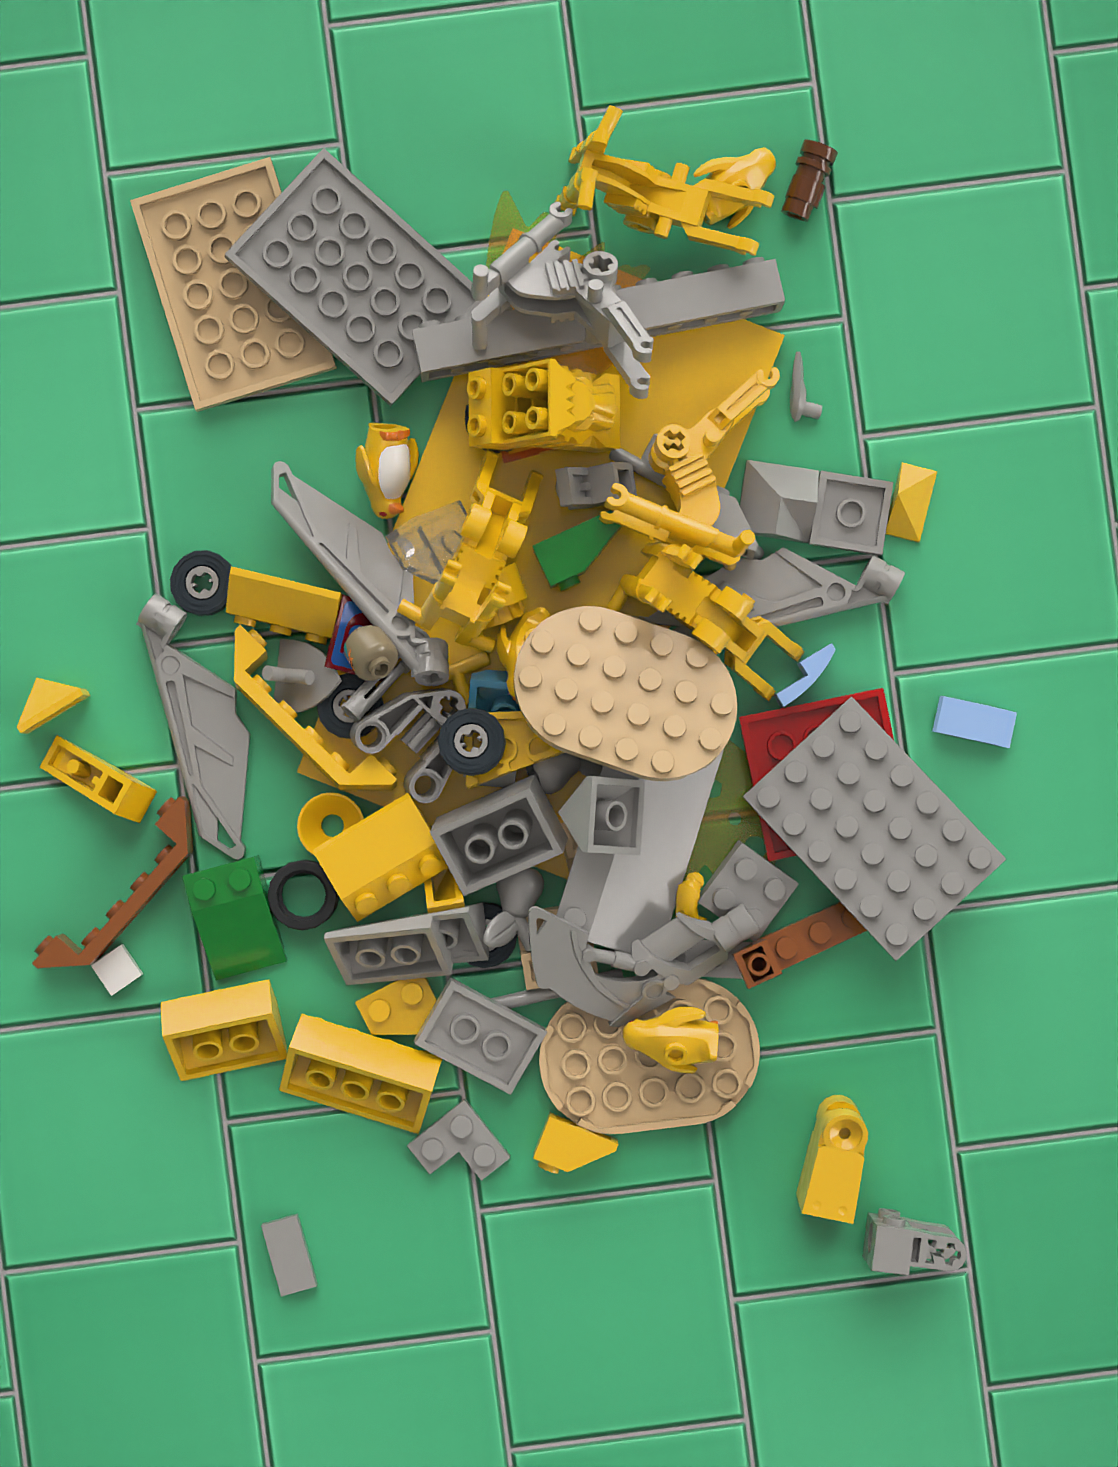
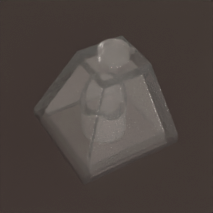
[385,500,467,584]

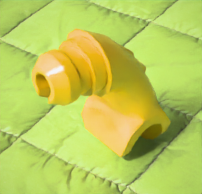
[675,872,707,921]

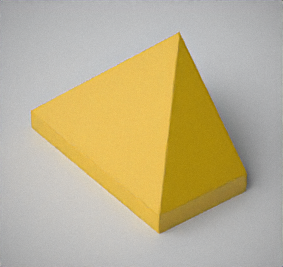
[886,462,937,543]
[17,678,90,734]
[424,868,465,913]

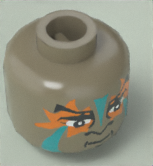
[344,625,398,681]

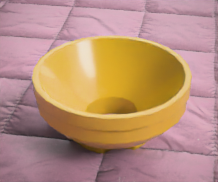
[297,792,364,856]

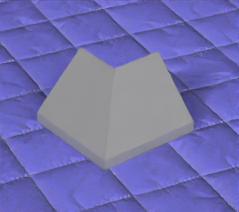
[740,460,819,543]
[558,776,645,855]

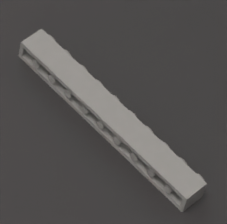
[412,257,785,382]

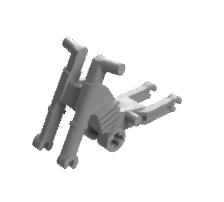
[471,202,654,399]

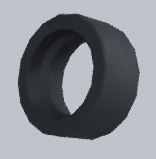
[267,859,339,931]

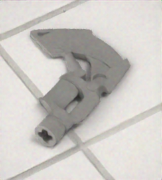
[528,903,761,1027]

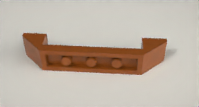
[32,796,193,968]
[732,901,867,989]

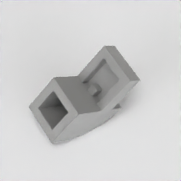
[555,462,637,510]

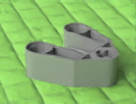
[350,687,466,803]

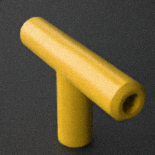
[421,651,491,706]

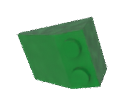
[182,855,287,980]

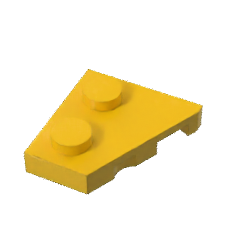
[355,978,437,1035]

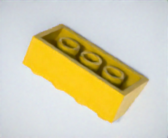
[279,1014,442,1134]

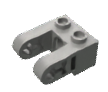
[862,1208,967,1276]

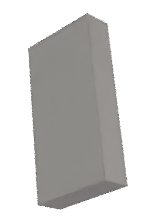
[261,1213,318,1297]

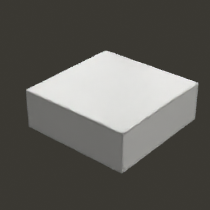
[91,944,144,996]

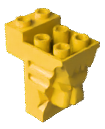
[467,359,620,453]

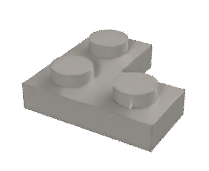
[407,1099,511,1181]

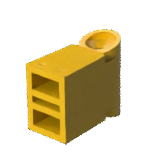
[796,1095,868,1224]

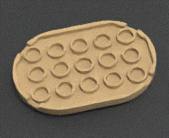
[514,606,737,781]
[539,978,760,1134]

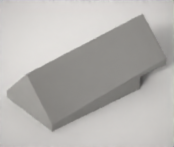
[324,903,489,985]

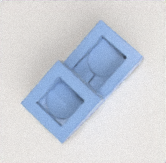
[773,643,836,708]
[932,696,1017,748]

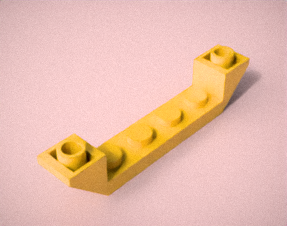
[234,625,397,791]

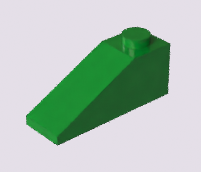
[532,510,622,591]

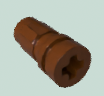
[781,139,838,222]

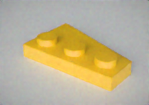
[465,711,565,789]

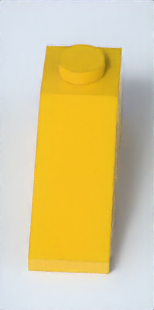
[40,735,157,823]

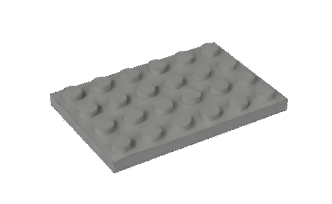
[225,148,488,407]
[743,696,1006,961]

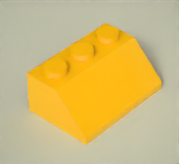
[226,566,342,645]
[313,793,448,922]
[161,979,288,1081]

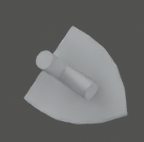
[262,639,342,713]

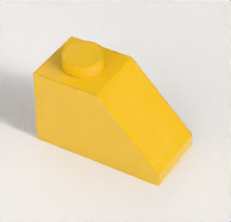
[533,1112,618,1174]

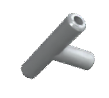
[609,433,666,489]

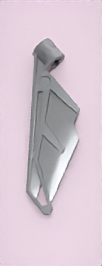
[271,461,449,686]
[639,547,905,643]
[136,593,250,860]

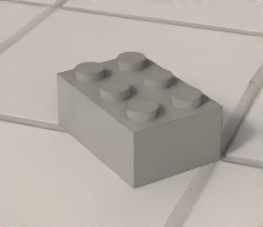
[430,774,568,896]

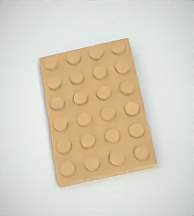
[130,157,337,412]

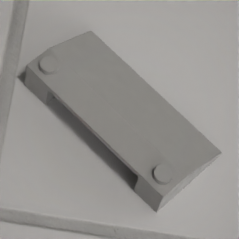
[556,750,724,954]

